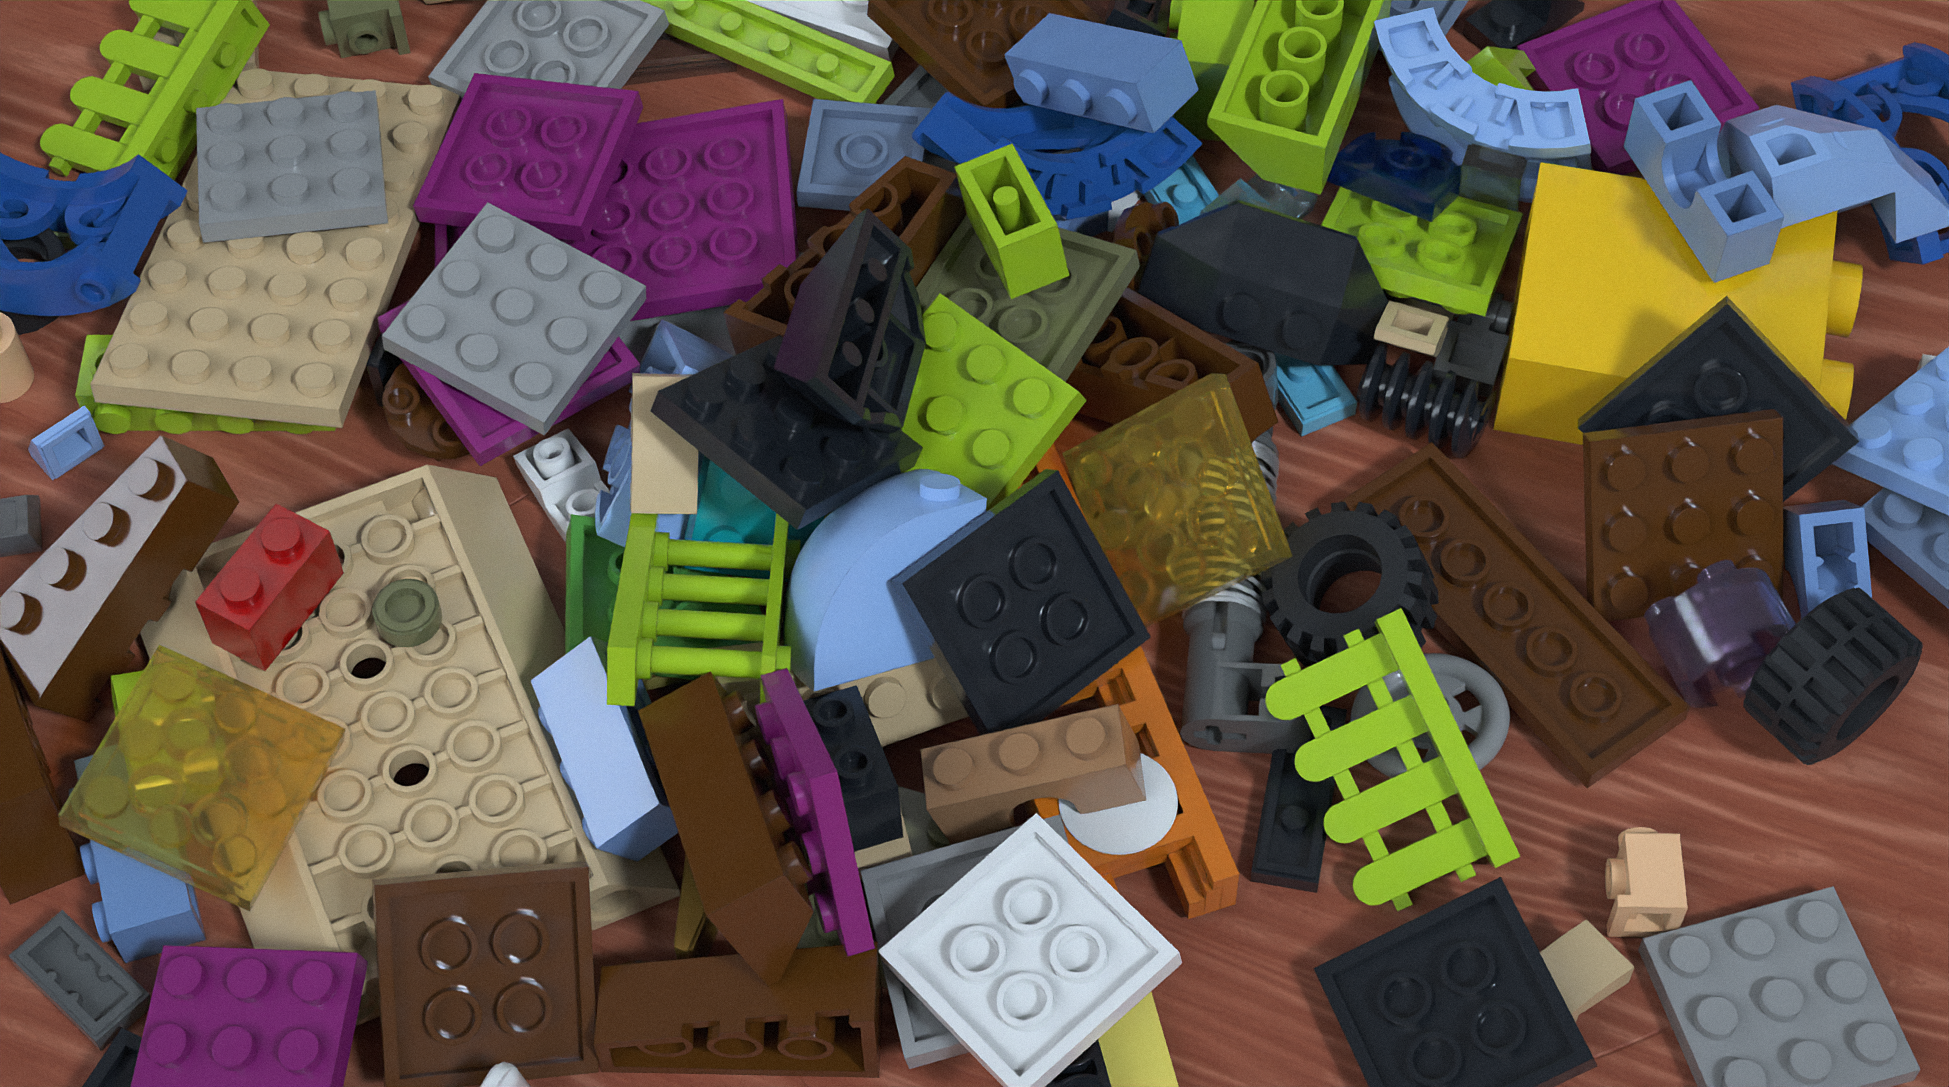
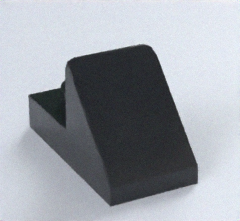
[1463,0,1585,50]

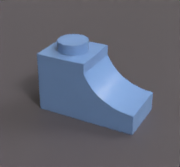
[1783,500,1872,619]

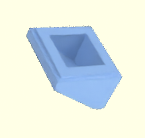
[28,405,104,480]

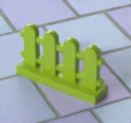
[40,0,270,180]
[1265,608,1521,912]

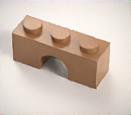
[921,704,1147,844]

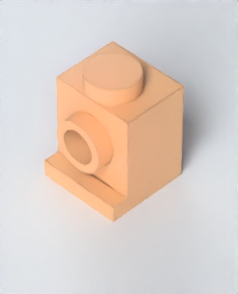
[1605,827,1688,938]

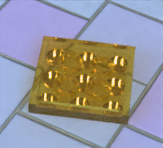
[1062,373,1293,628]
[58,644,346,911]

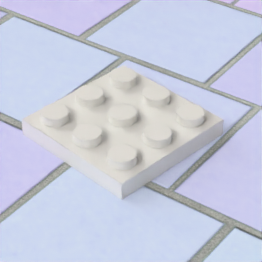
[878,813,1182,1087]

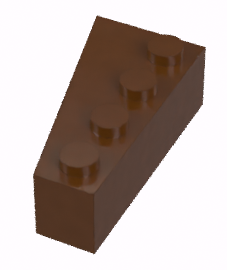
[723,156,966,355]
[0,435,239,723]

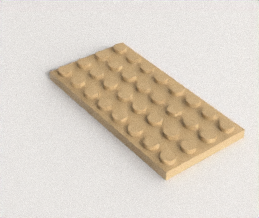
[90,68,461,428]

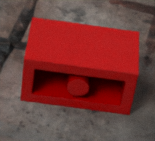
[195,503,344,671]

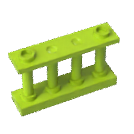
[607,513,801,706]

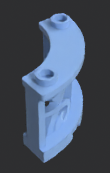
[1374,7,1592,203]

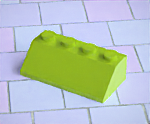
[1207,0,1391,195]

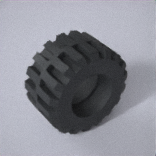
[1261,501,1439,666]
[1743,587,1923,765]

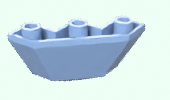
[1717,105,1949,243]

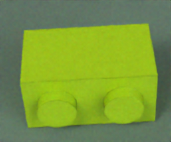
[954,143,1069,299]

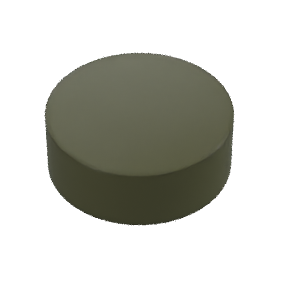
[372,579,442,647]

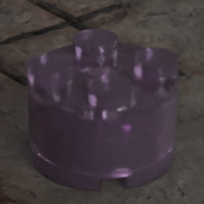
[1644,560,1796,708]

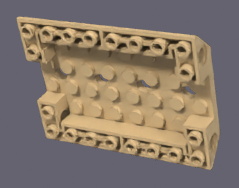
[140,464,680,1026]

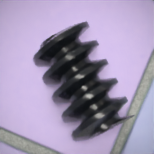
[1357,342,1497,459]

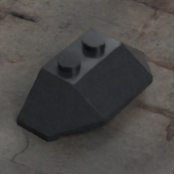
[1137,200,1388,366]
[774,208,926,433]

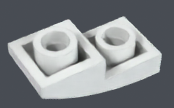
[513,428,610,543]

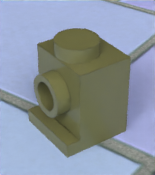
[318,0,411,58]

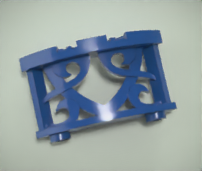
[1791,42,1949,265]
[912,92,1203,220]
[0,153,188,316]

